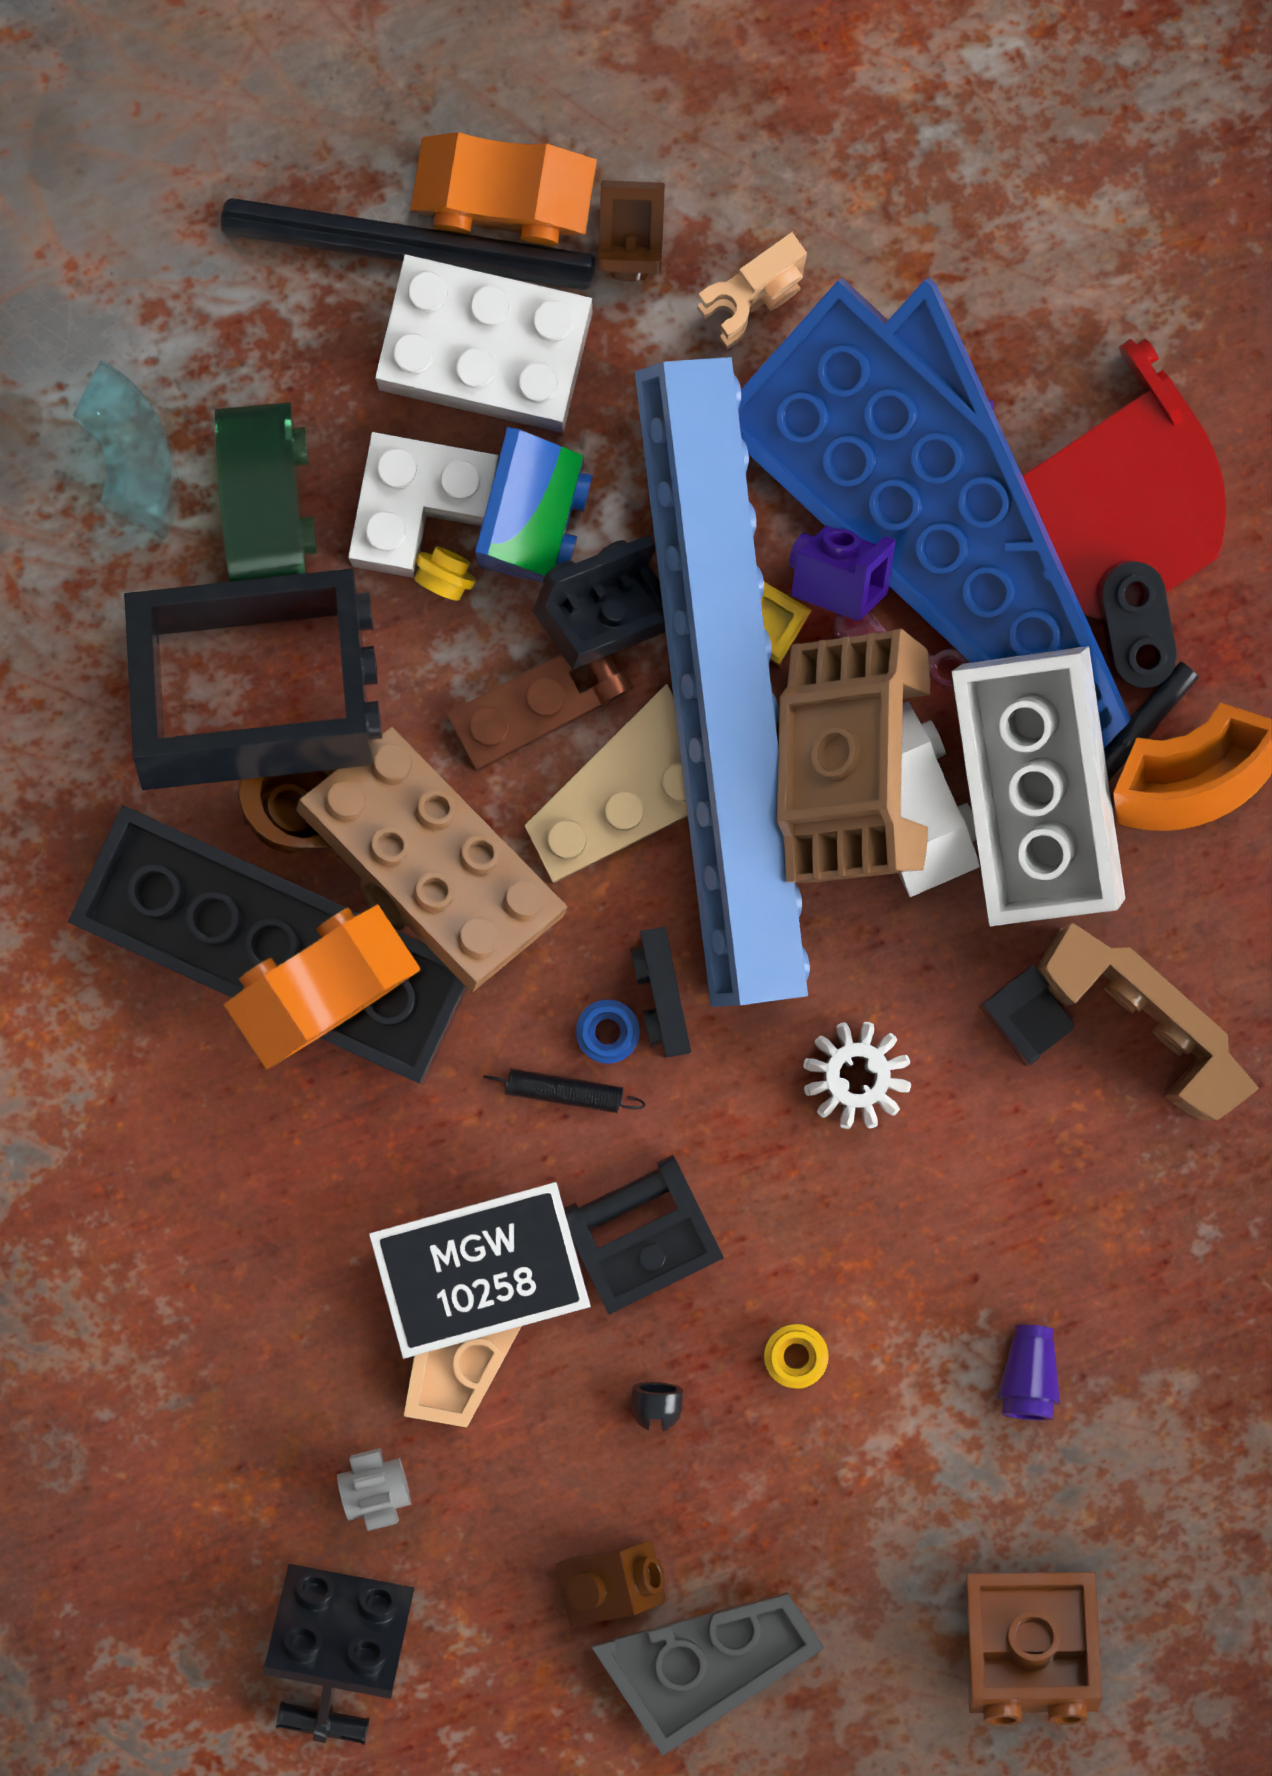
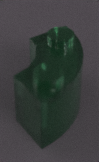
[215,402,317,582]

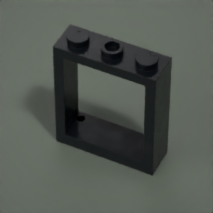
[124,568,383,790]

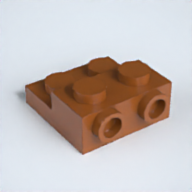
[965,1572,1102,1726]

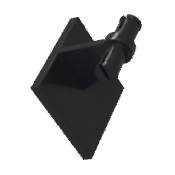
[263,1564,415,1745]

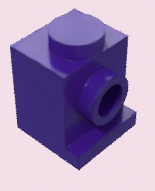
[789,525,896,621]

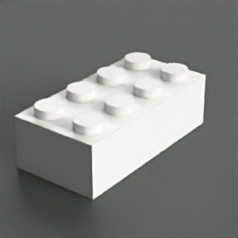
[952,646,1125,926]

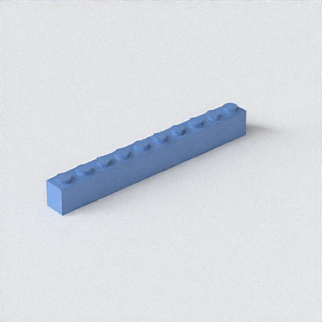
[635,357,810,1007]

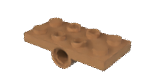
[296,727,568,993]

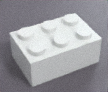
[375,254,593,433]

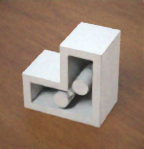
[348,432,499,578]

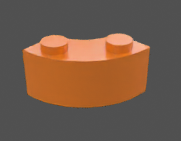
[410,132,597,246]
[1113,702,1272,831]
[223,905,421,1070]

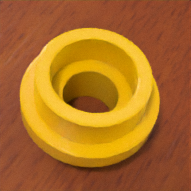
[414,546,476,601]
[764,1324,828,1389]

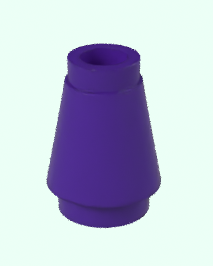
[997,1325,1061,1421]

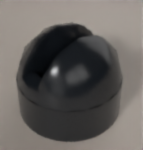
[631,1382,683,1431]

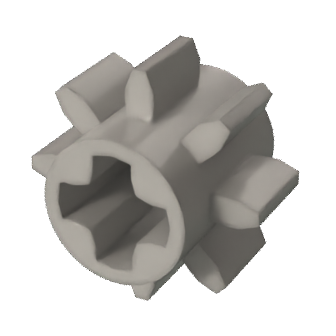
[337,1448,411,1531]

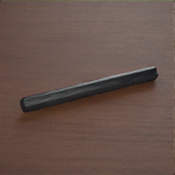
[221,198,596,290]

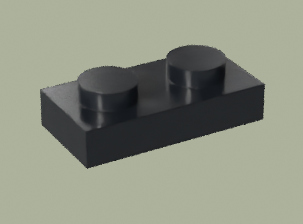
[630,926,691,1058]

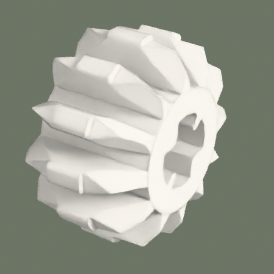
[803,1022,911,1129]

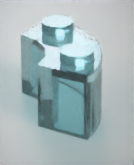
[72,360,179,540]

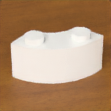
[898,701,980,897]

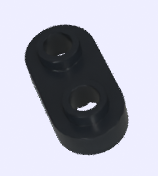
[1098,561,1177,688]

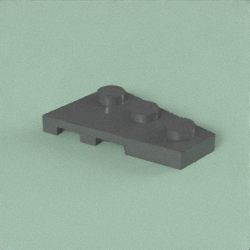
[592,1592,824,1756]

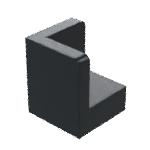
[979,965,1074,1066]

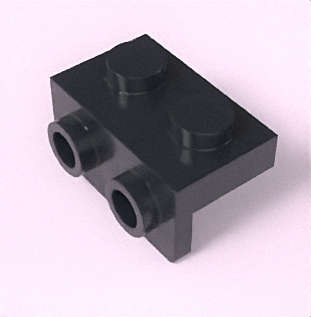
[532,535,666,669]

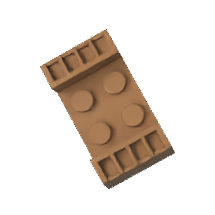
[777,629,930,883]
[1037,923,1259,1121]

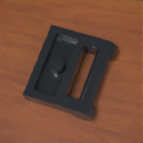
[564,1154,724,1315]

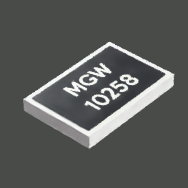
[369,1182,590,1359]

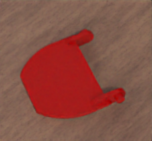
[1023,339,1226,620]

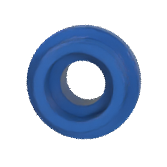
[576,1000,640,1064]

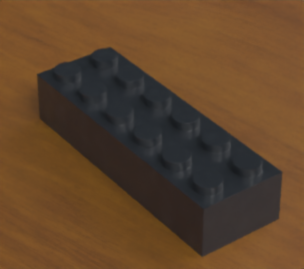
[68,805,468,1085]

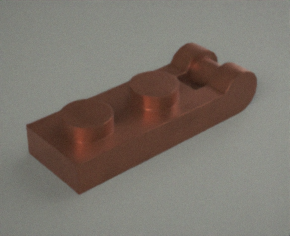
[447,654,634,771]

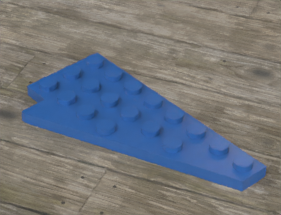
[738,277,1131,748]

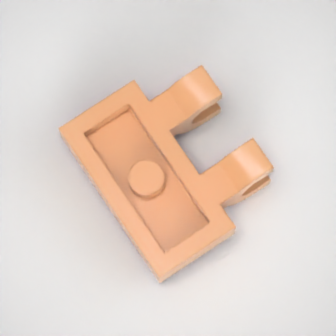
[697,232,807,350]

